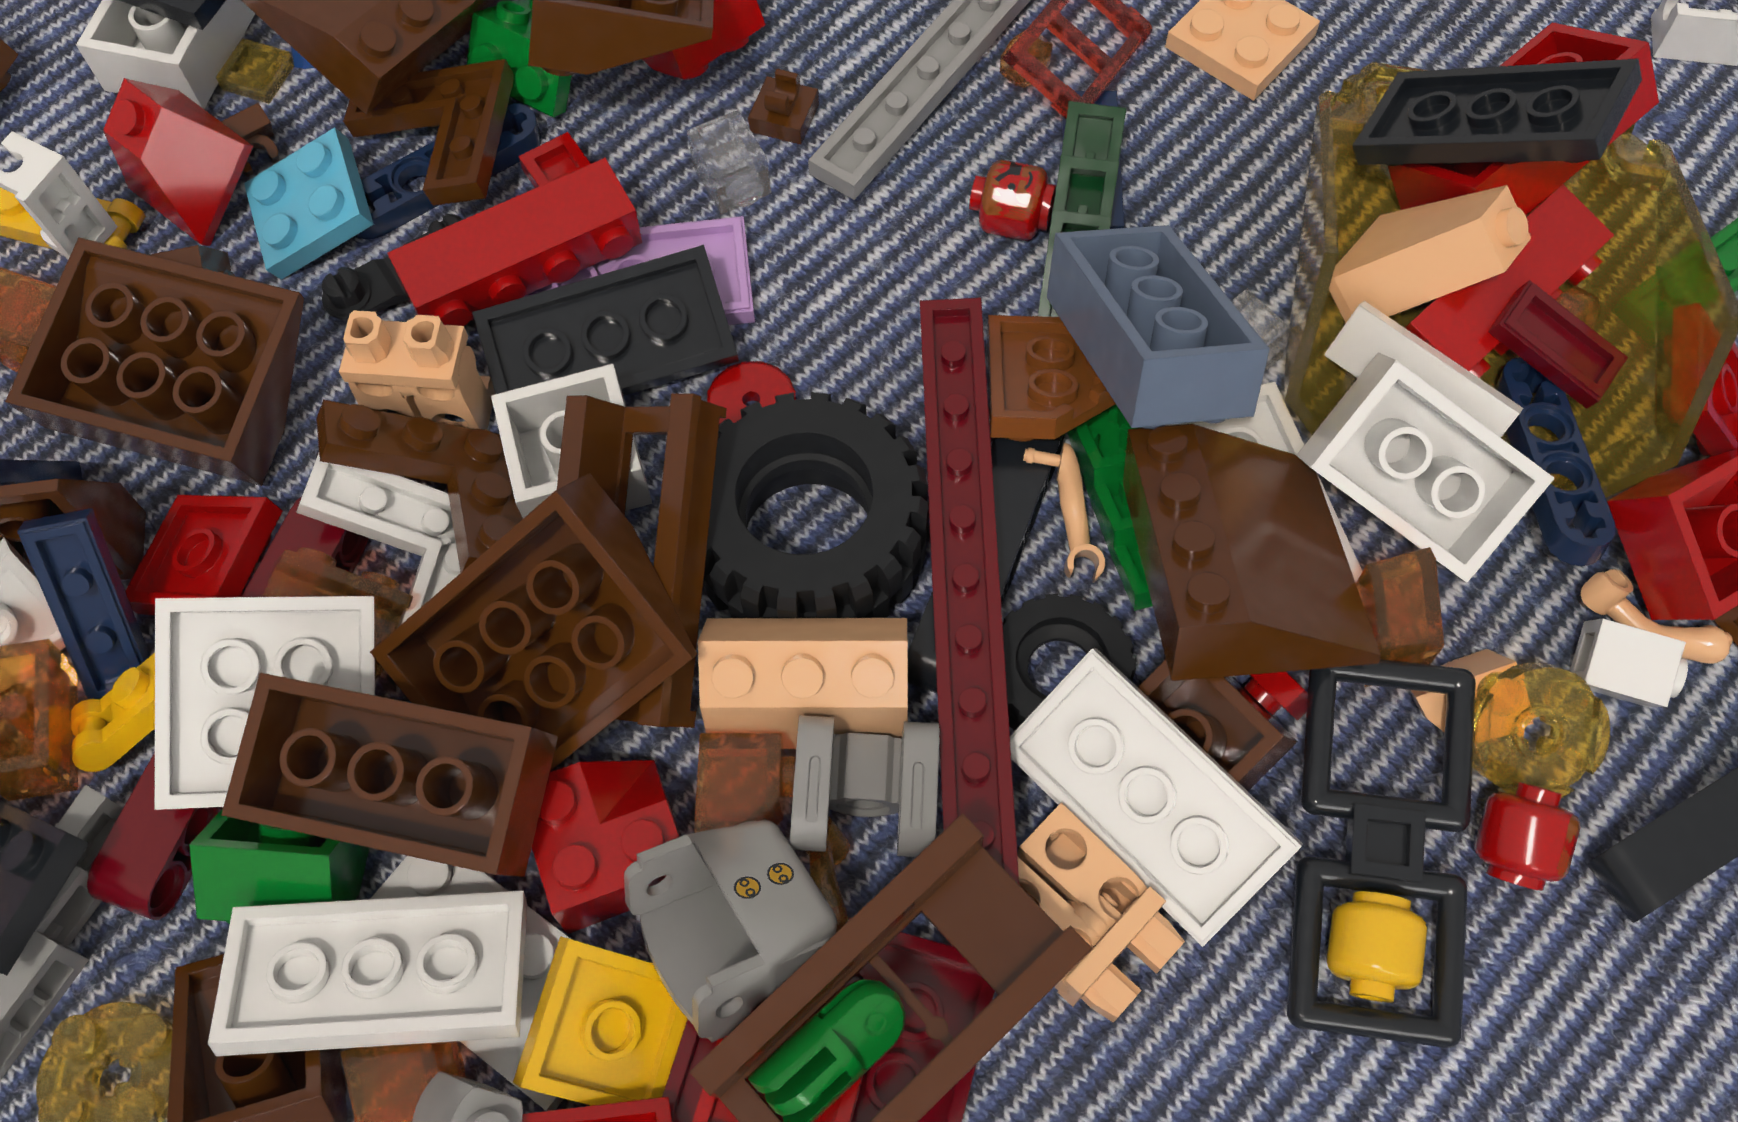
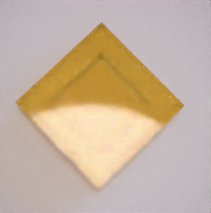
[216,38,294,104]

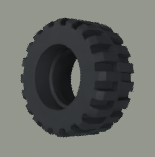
[703,392,929,618]

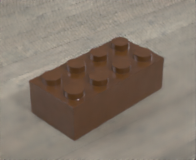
[221,673,558,877]

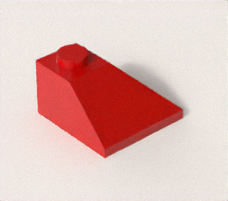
[103,78,253,246]

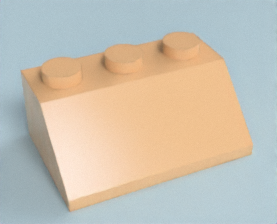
[698,618,908,749]

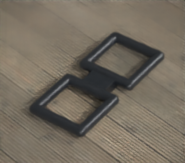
[1287,659,1476,1048]

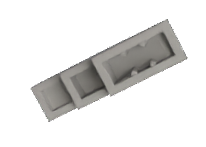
[0,785,123,1080]

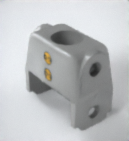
[624,820,837,1042]

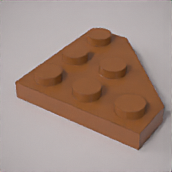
[987,315,1116,442]

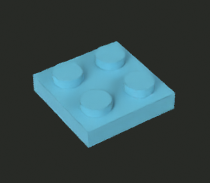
[244,127,374,280]

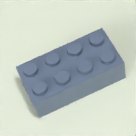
[1047,225,1270,429]

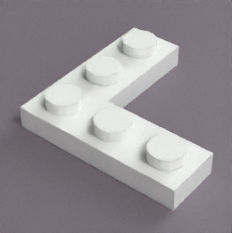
[296,453,460,674]

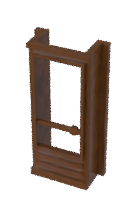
[557,393,727,728]
[690,813,1093,1122]

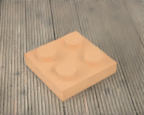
[1165,0,1320,101]

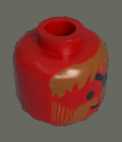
[969,160,1056,241]
[1474,782,1580,891]

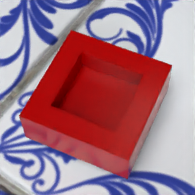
[518,132,591,188]
[1244,672,1308,721]

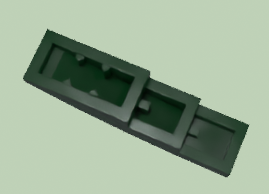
[1038,101,1127,317]

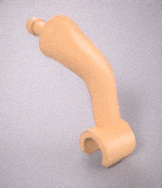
[1023,443,1105,583]
[1580,569,1733,664]

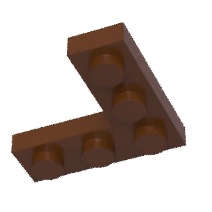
[343,59,515,206]
[316,399,523,573]

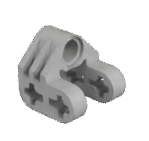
[790,715,939,857]

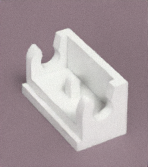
[1651,0,1738,66]
[0,131,118,259]

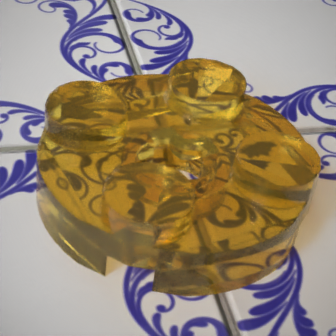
[1472,662,1610,798]
[36,1002,172,1122]

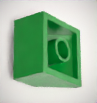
[189,809,369,924]

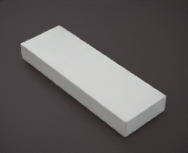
[1324,301,1524,438]

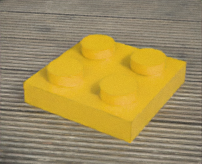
[512,936,687,1106]

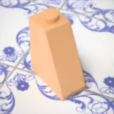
[1324,185,1531,323]

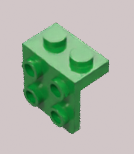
[466,0,572,117]

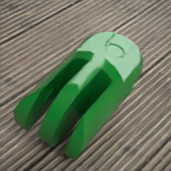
[748,980,906,1122]

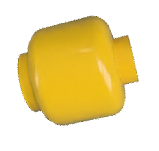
[1327,891,1427,1003]

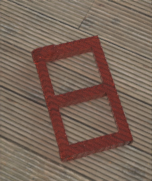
[1002,0,1152,119]

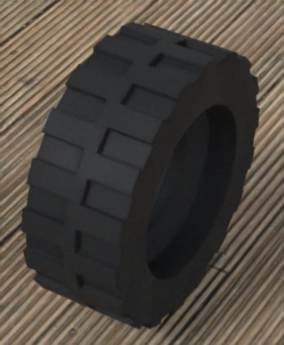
[1003,593,1136,731]

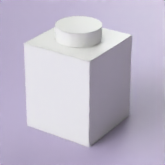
[1566,619,1688,707]

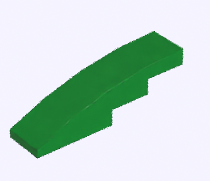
[1067,404,1153,611]

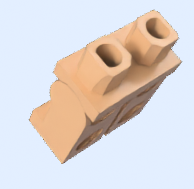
[339,310,495,430]
[1017,802,1185,1022]

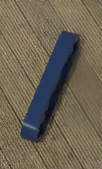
[355,103,541,239]
[1494,357,1616,566]

